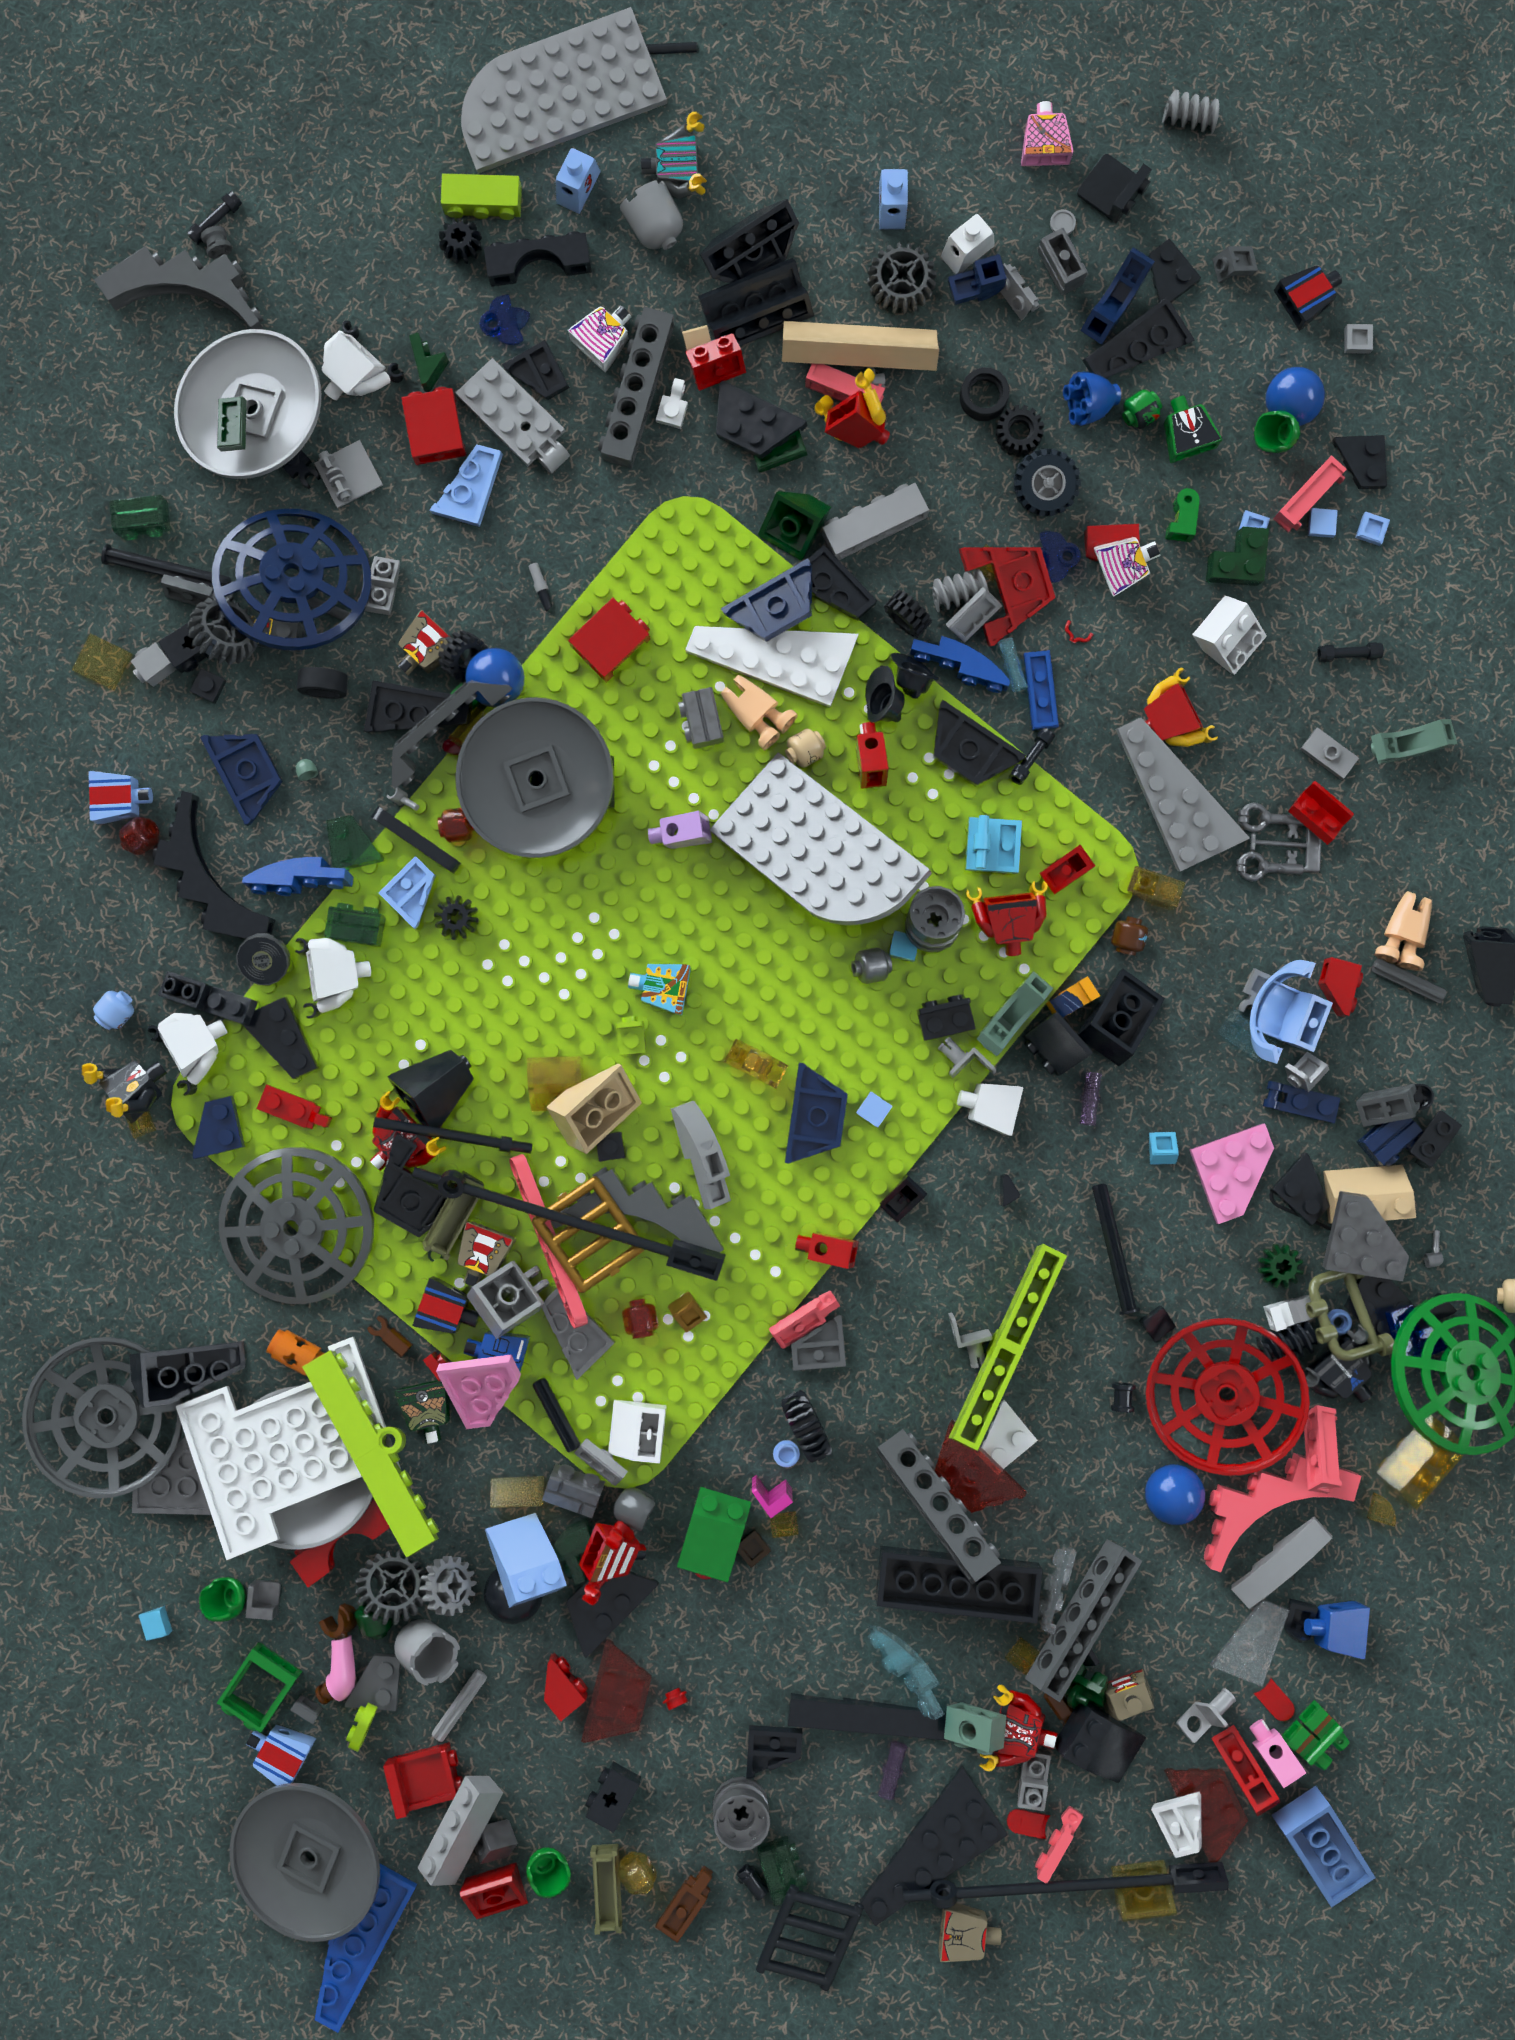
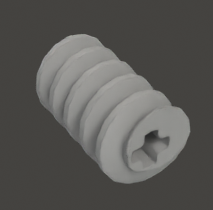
[1162,89,1220,134]
[932,569,989,612]

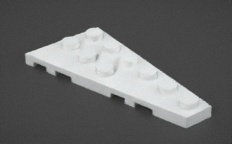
[685,626,858,708]

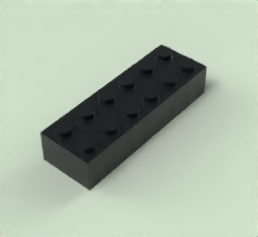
[875,1546,1043,1624]

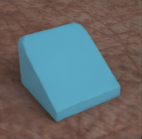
[889,930,917,962]
[1149,1132,1179,1164]
[139,1606,172,1641]

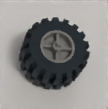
[1013,449,1081,516]

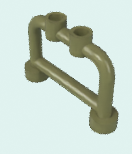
[1306,1270,1394,1361]

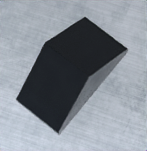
[880,1175,927,1223]

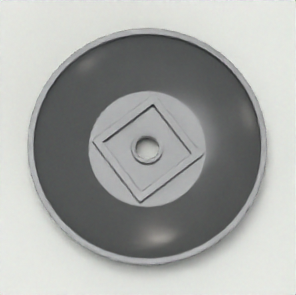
[456,697,614,858]
[230,1783,380,1942]

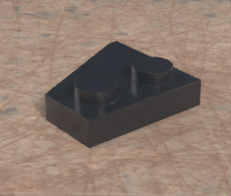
[1332,435,1387,489]

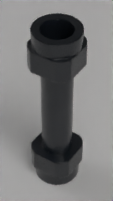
[187,191,242,245]
[1317,642,1384,662]
[1009,728,1055,785]

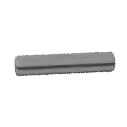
[432,1669,487,1742]

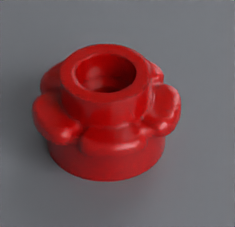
[663,1687,688,1710]

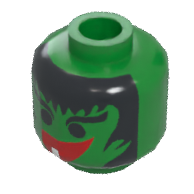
[1122,390,1162,429]

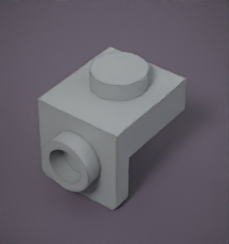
[1285,1052,1329,1092]

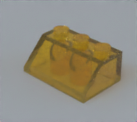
[1376,1415,1464,1510]

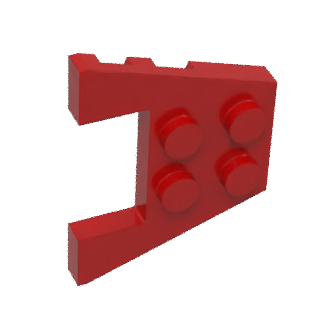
[959,547,1056,647]

